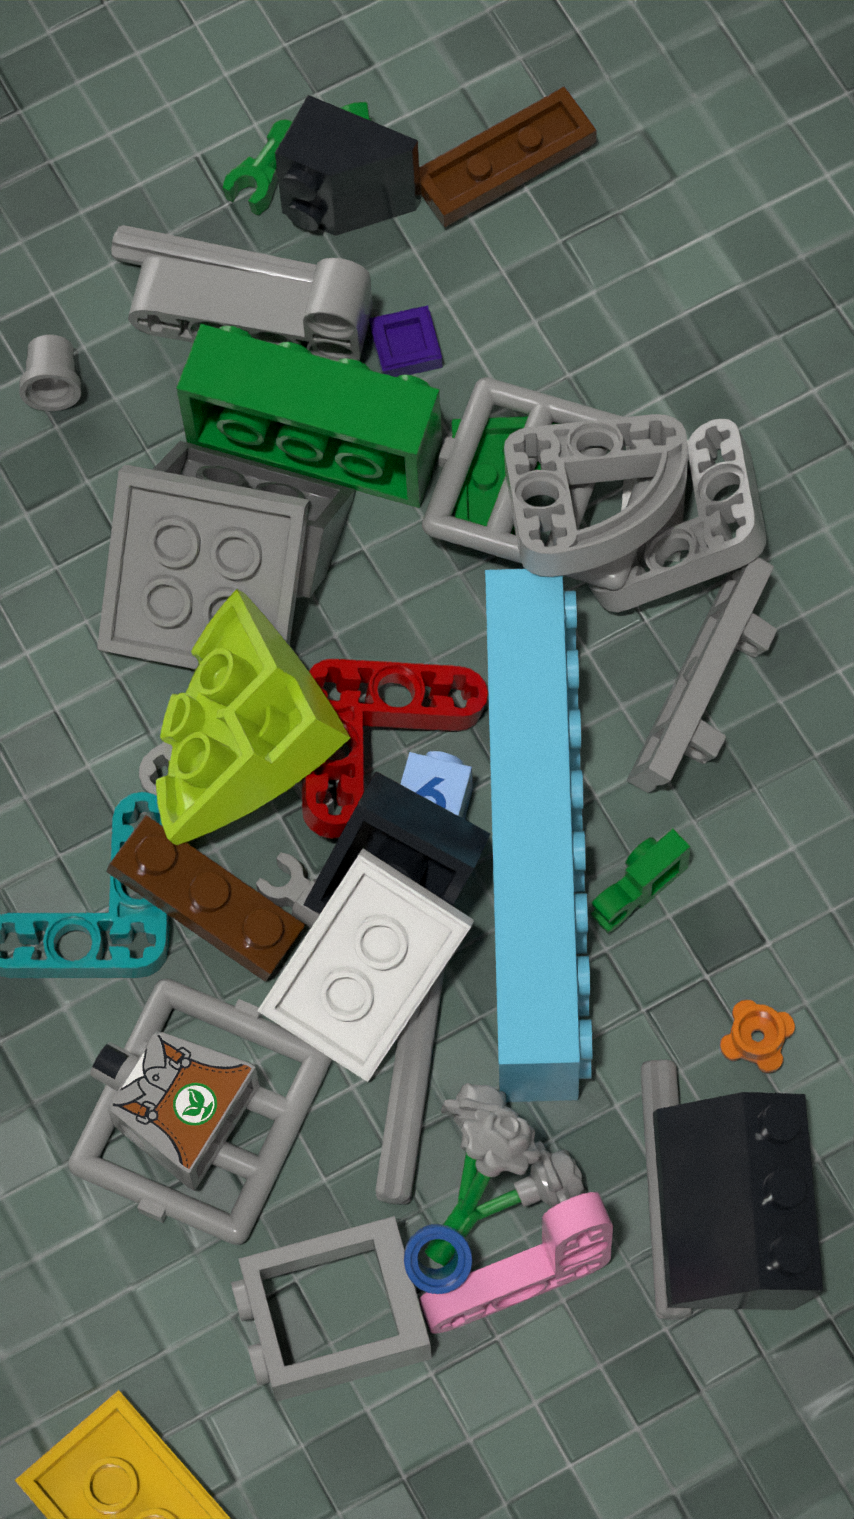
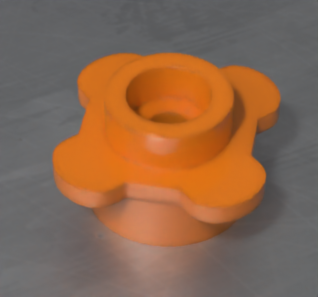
[720,1000,795,1073]

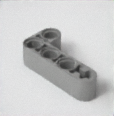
[128,257,373,361]

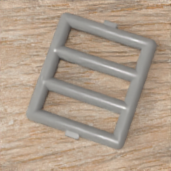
[422,377,662,590]
[68,978,332,1245]

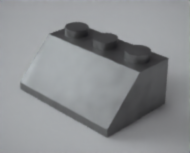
[152,441,355,598]

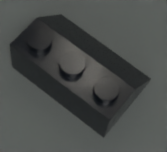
[653,1092,823,1310]

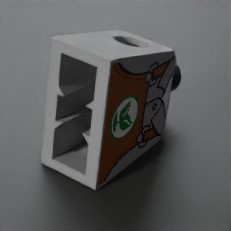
[90,1032,260,1191]

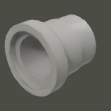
[19,335,81,411]

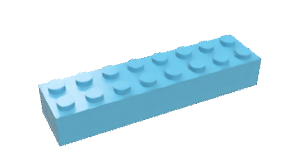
[485,569,592,1102]

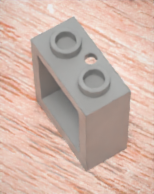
[231,1216,432,1402]

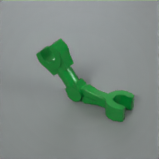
[222,102,371,216]

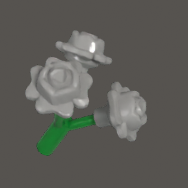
[425,1083,584,1266]

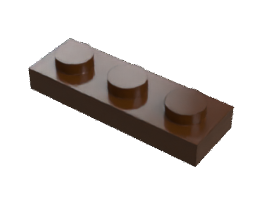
[419,86,597,228]
[106,815,305,982]

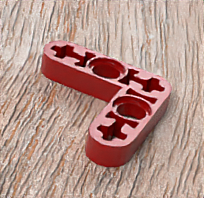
[302,659,488,838]

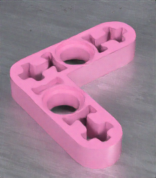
[418,1192,613,1334]

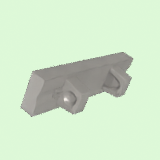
[626,557,777,793]

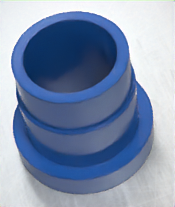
[404,1224,472,1294]

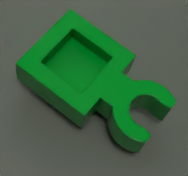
[591,828,691,934]

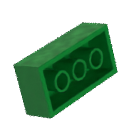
[176,324,442,508]

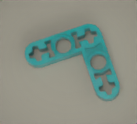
[0,792,170,978]

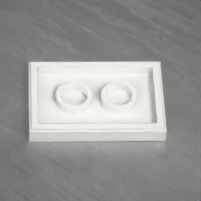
[258,849,474,1082]

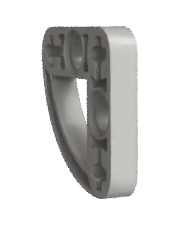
[504,414,688,577]

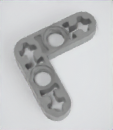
[588,419,766,612]

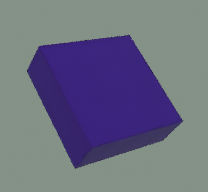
[369,305,443,377]

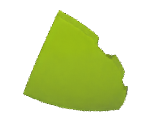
[156,589,350,845]

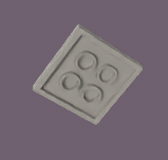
[97,464,310,669]

